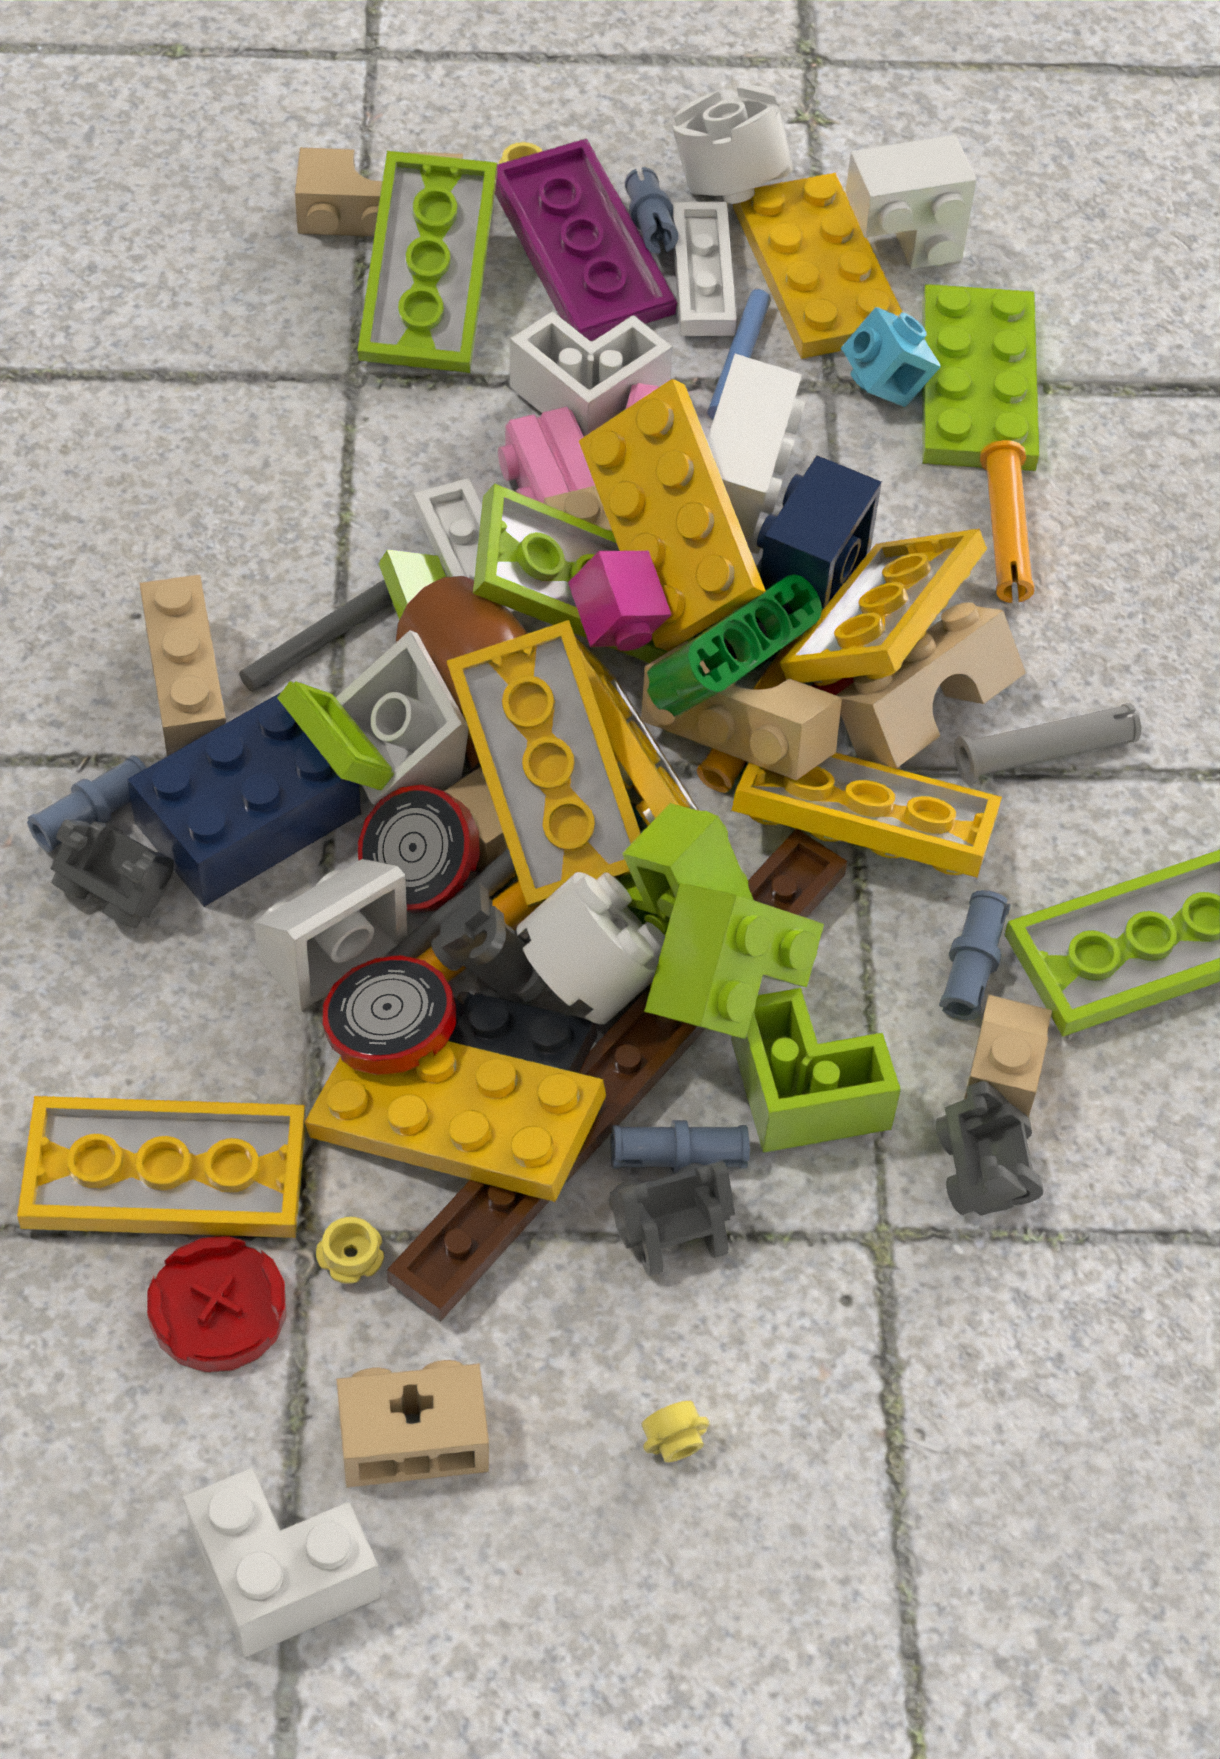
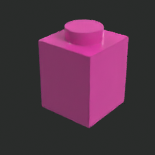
[568,551,672,651]

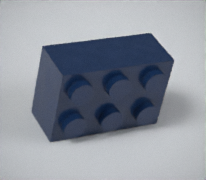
[127,692,361,907]

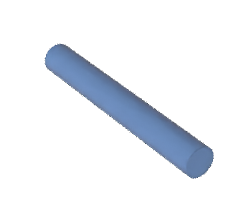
[707,289,771,420]

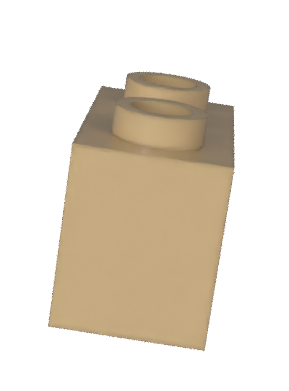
[336,1360,489,1488]

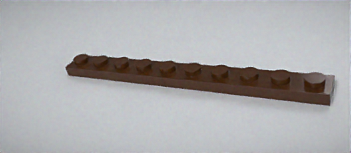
[387,829,848,1322]

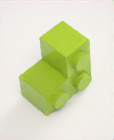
[616,803,754,936]
[645,882,824,1039]
[731,988,901,1153]

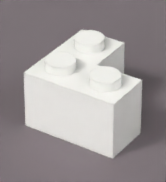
[845,135,977,269]
[510,311,673,436]
[183,1468,381,1658]

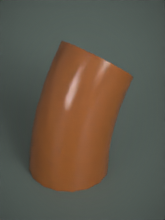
[396,576,528,772]

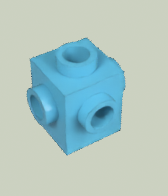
[841,307,941,407]

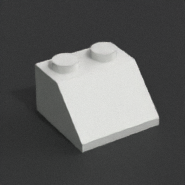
[336,630,469,805]
[254,859,408,1011]

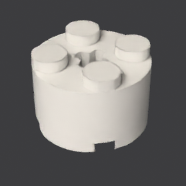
[672,86,794,204]
[516,872,665,1024]

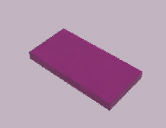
[495,138,677,341]

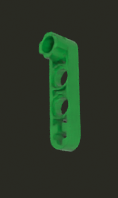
[647,574,822,717]

